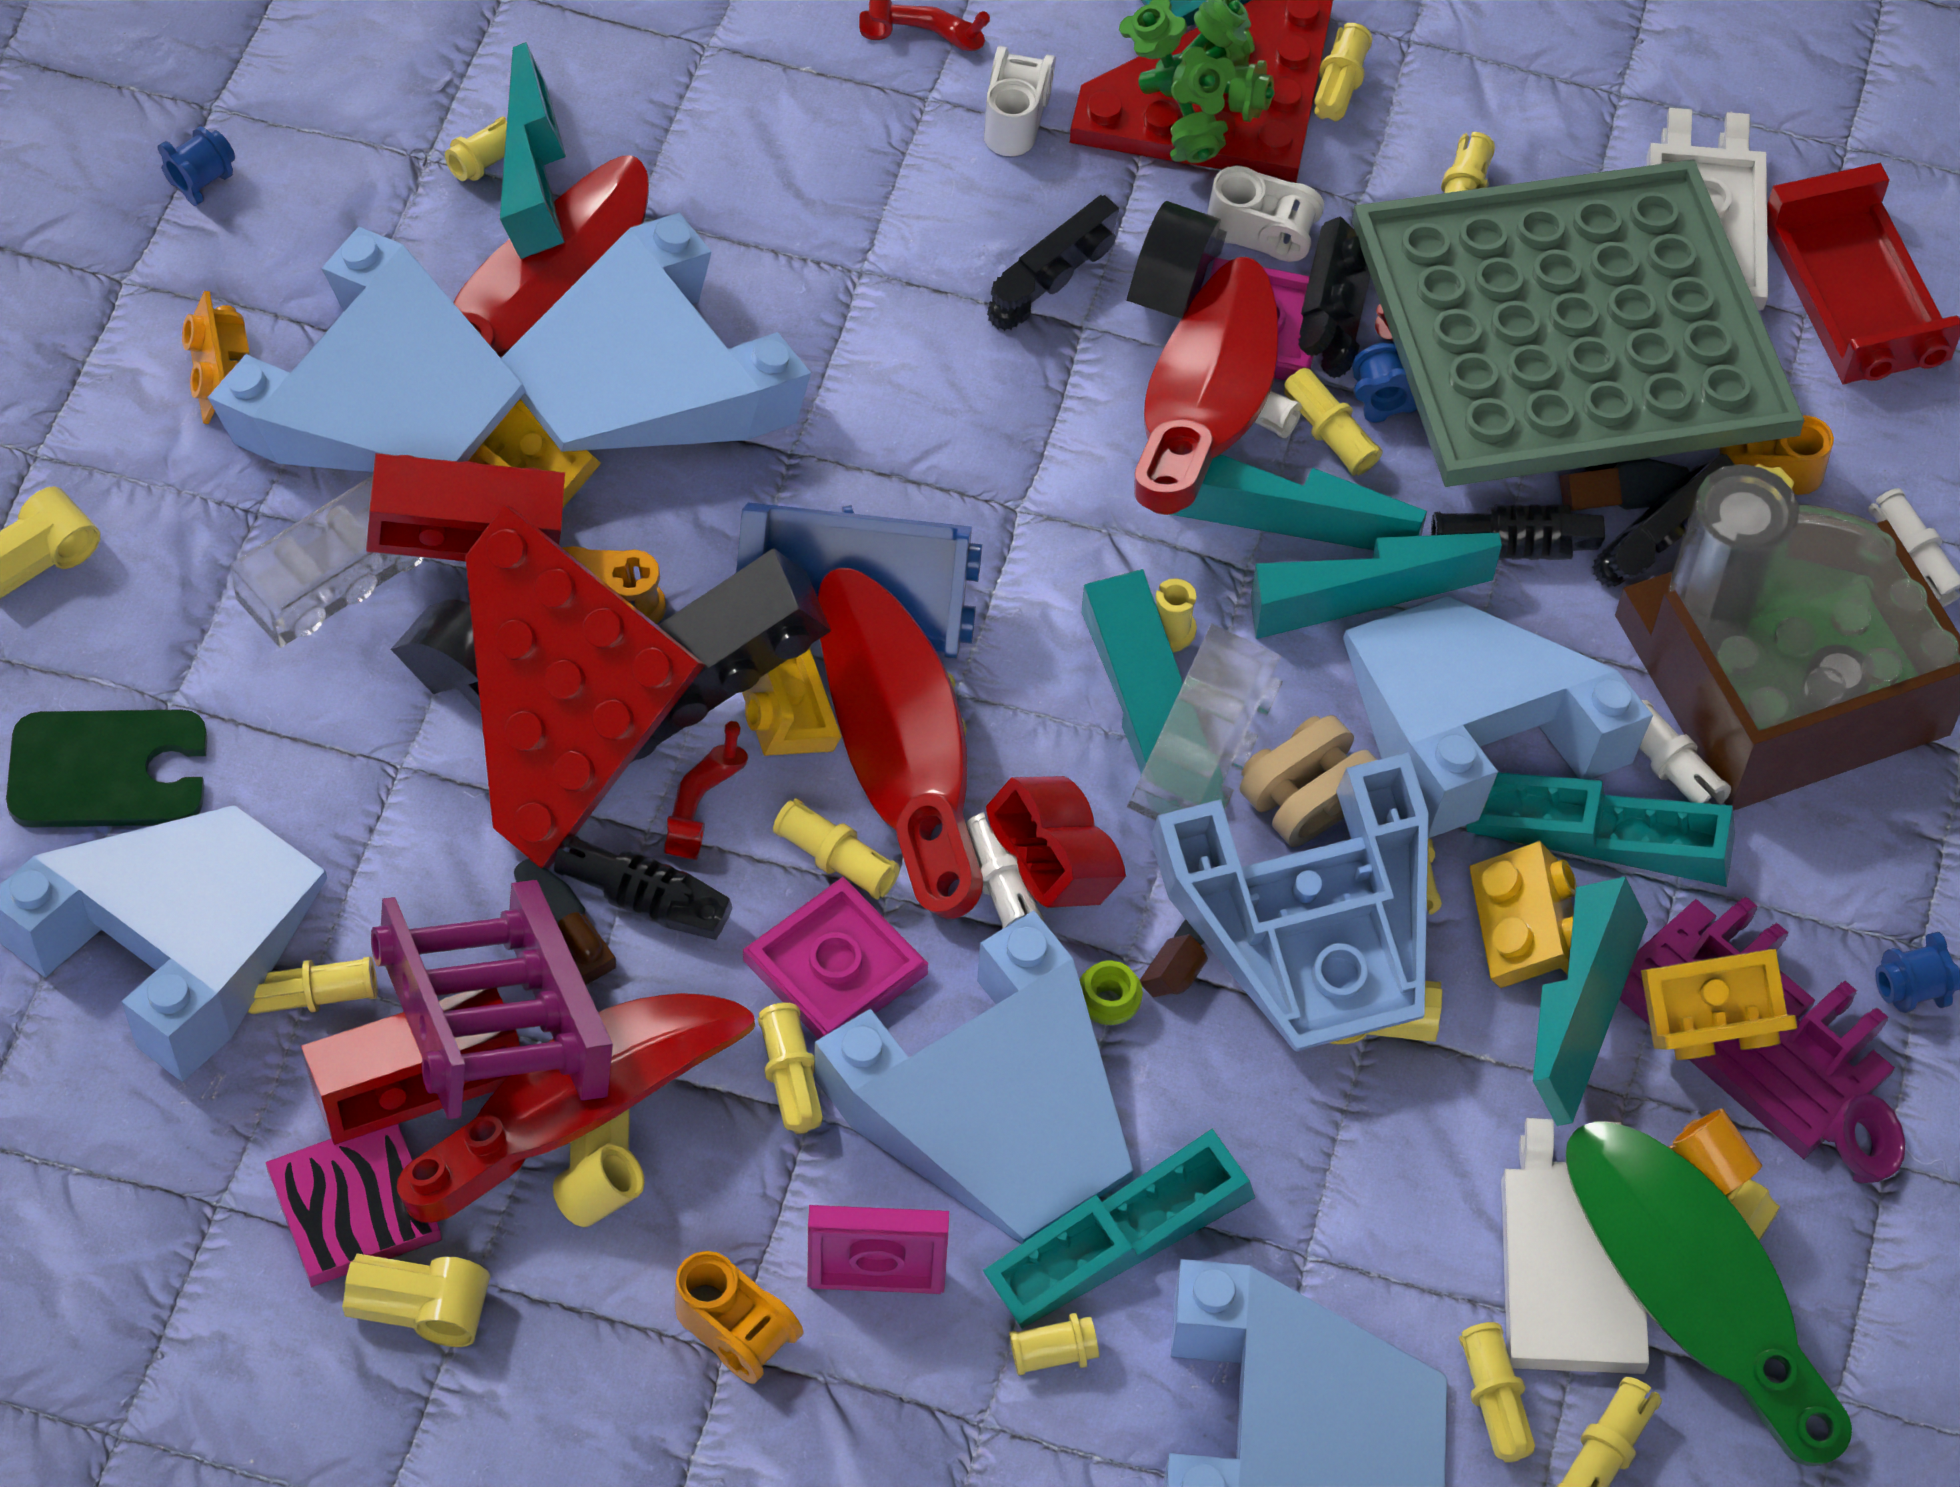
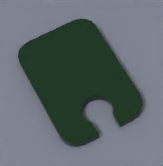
[6,709,207,828]

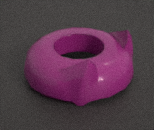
[1822,1094,1905,1184]

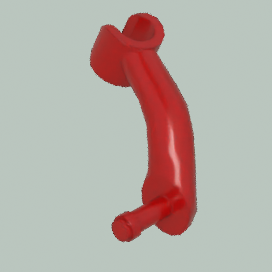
[859,0,990,51]
[664,721,748,860]

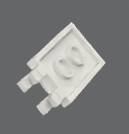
[1647,108,1768,310]
[1501,1118,1649,1374]

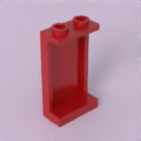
[1767,162,1960,385]

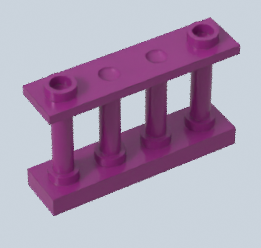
[371,880,613,1119]

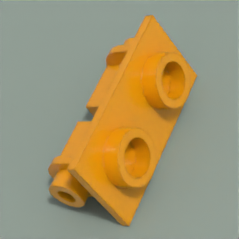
[182,291,250,424]

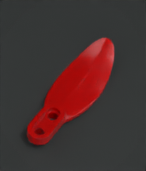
[453,155,649,358]
[1134,257,1278,515]
[818,568,983,919]
[397,993,755,1223]

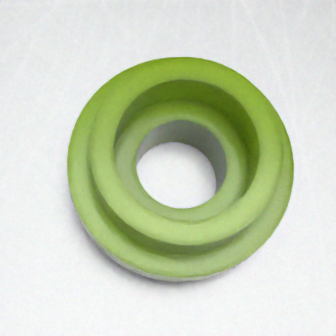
[1079,960,1143,1025]

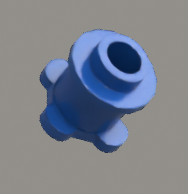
[157,126,235,206]
[1352,343,1418,423]
[1875,931,1960,1013]

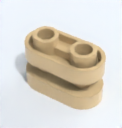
[1239,715,1377,847]

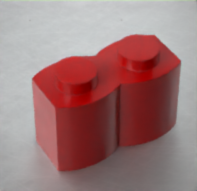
[986,776,1126,908]

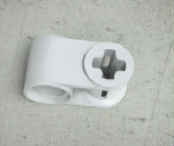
[984,46,1056,157]
[1207,166,1325,262]

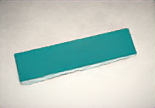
[500,42,566,259]
[1169,454,1427,550]
[1250,533,1502,639]
[1081,569,1226,815]
[1466,772,1735,887]
[1533,876,1648,1126]
[983,1128,1255,1329]

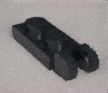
[987,195,1119,331]
[1298,216,1371,379]
[1592,453,1740,587]

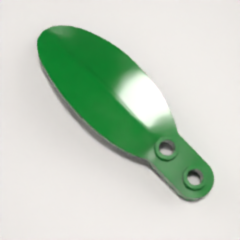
[1565,1122,1852,1466]

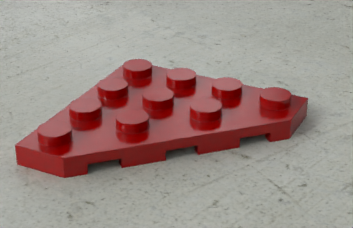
[1069,0,1333,183]
[465,505,705,869]

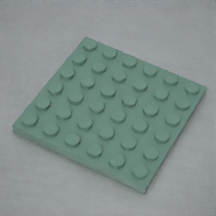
[1352,159,1804,487]

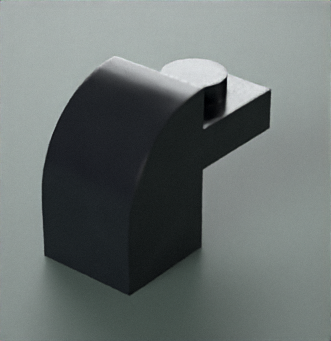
[1126,201,1227,319]
[390,599,481,713]

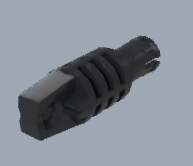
[1431,504,1605,560]
[554,834,733,940]

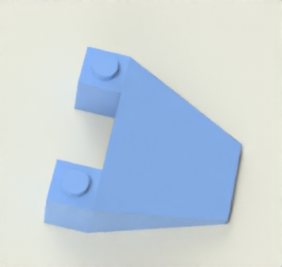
[501,212,811,452]
[208,226,526,472]
[1343,596,1653,839]
[1150,752,1428,1052]
[0,805,327,1082]
[814,910,1133,1244]
[1163,1259,1447,1487]

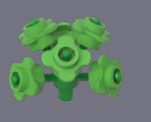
[1119,0,1275,163]

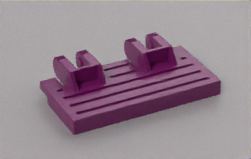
[1619,896,1895,1160]

